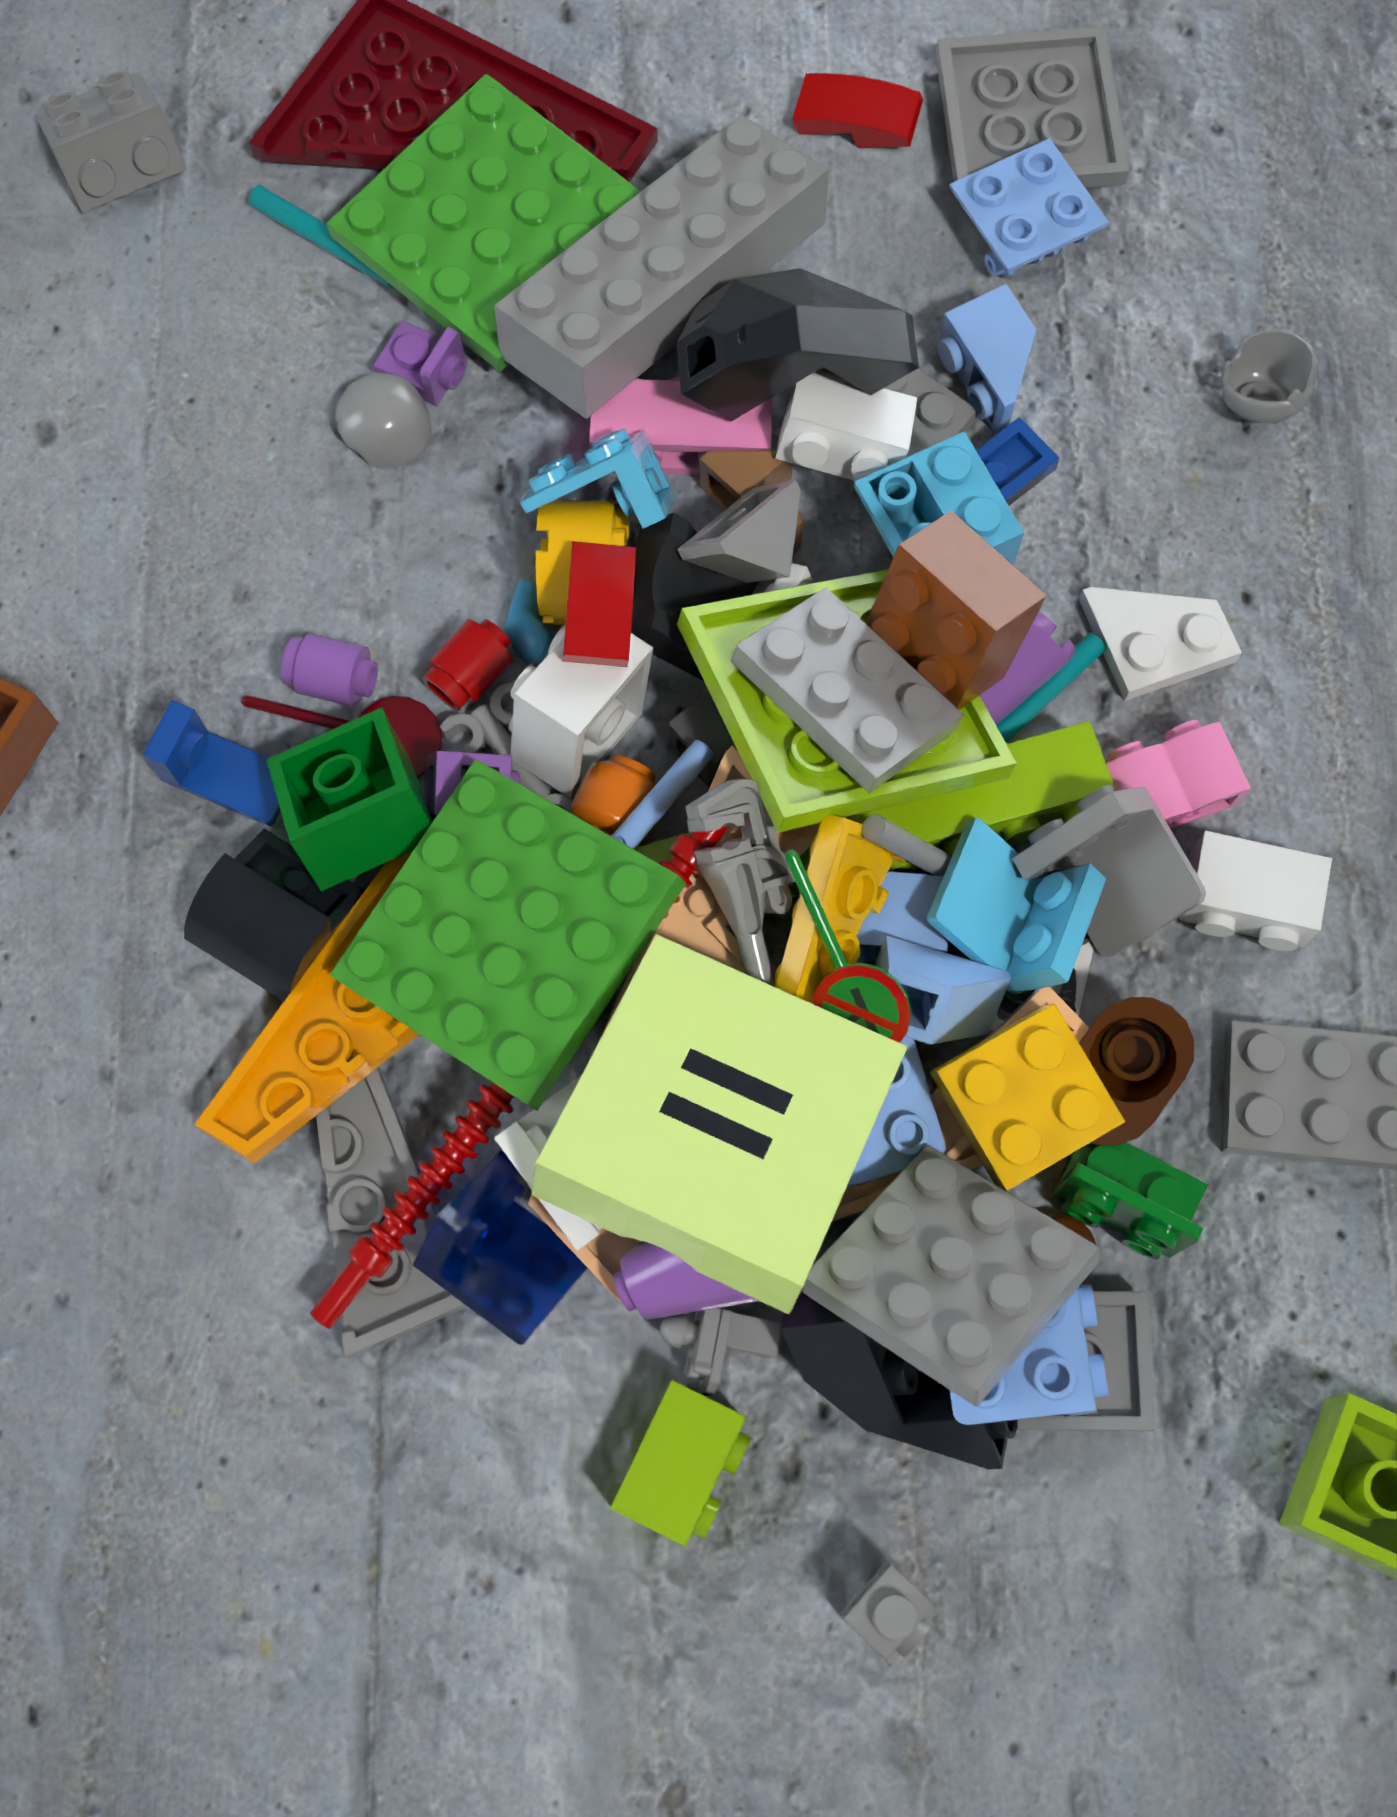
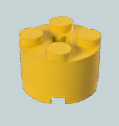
[536,500,631,625]

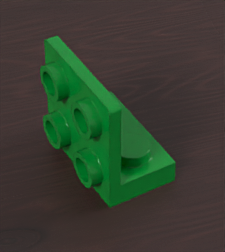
[1051,1142,1208,1260]

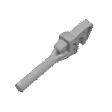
[685,779,795,987]

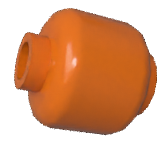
[570,755,656,846]

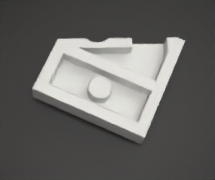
[1079,587,1242,701]

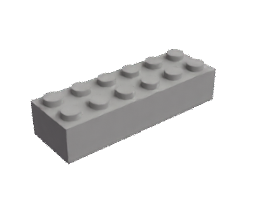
[494,114,829,419]

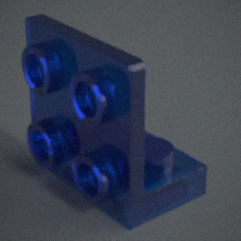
[413,1150,588,1345]

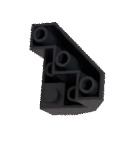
[677,268,919,422]
[780,1292,1017,1470]

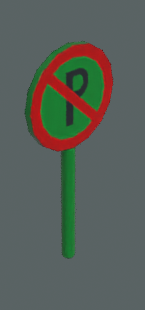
[785,850,912,1043]

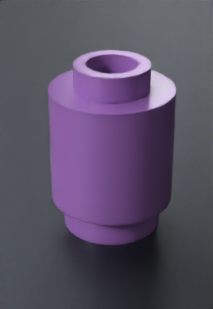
[281,634,378,707]

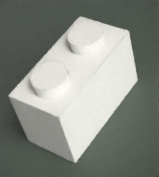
[775,370,917,481]
[1178,831,1332,951]

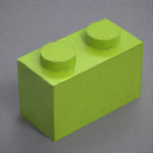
[610,1380,752,1547]

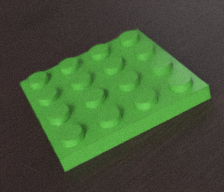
[327,74,641,372]
[330,759,686,1111]

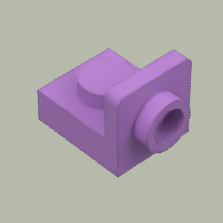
[373,320,467,407]

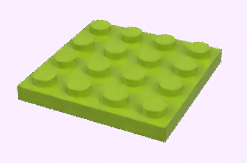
[677,569,1017,833]

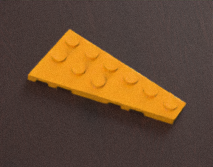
[195,819,434,1164]

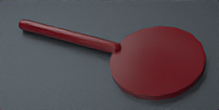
[241,695,443,779]

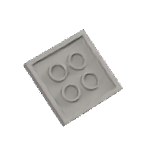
[935,27,1130,188]
[803,1145,1100,1407]

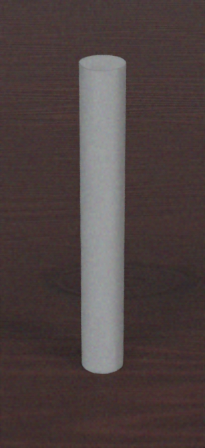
[862,814,952,876]

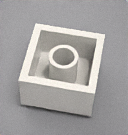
[508,624,653,799]

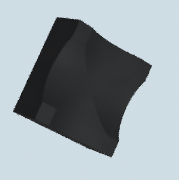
[631,512,759,681]

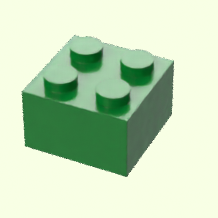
[266,708,433,891]

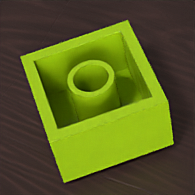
[1278,1393,1397,1581]

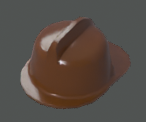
[1079,997,1194,1146]

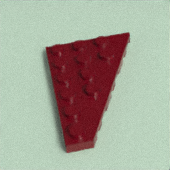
[249,0,658,182]

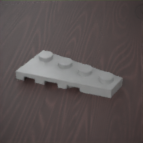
[316,1067,473,1359]

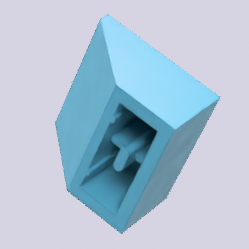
[854,431,1024,565]

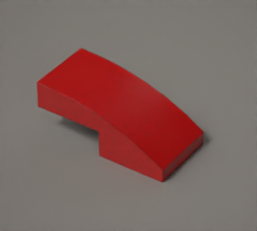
[792,73,923,148]
[563,541,636,667]

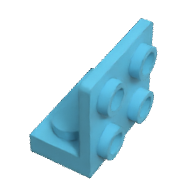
[520,428,676,529]
[927,818,1107,995]

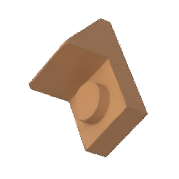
[700,450,803,555]

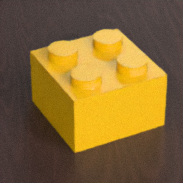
[929,1003,1125,1191]

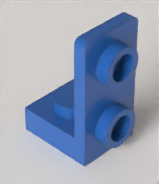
[142,700,281,826]

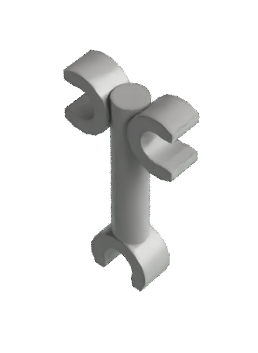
[440,681,572,813]

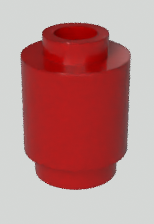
[422,619,513,711]

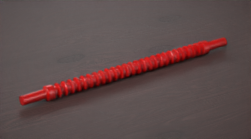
[310,827,729,1329]

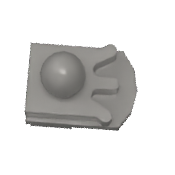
[660,1308,782,1397]

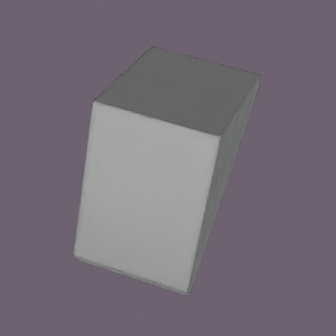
[678,480,801,583]

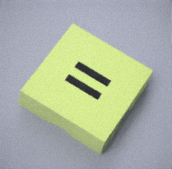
[531,934,907,1314]

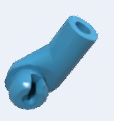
[504,580,555,665]

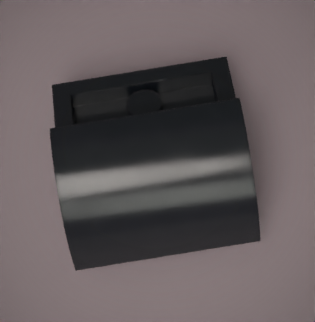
[184,828,365,1001]

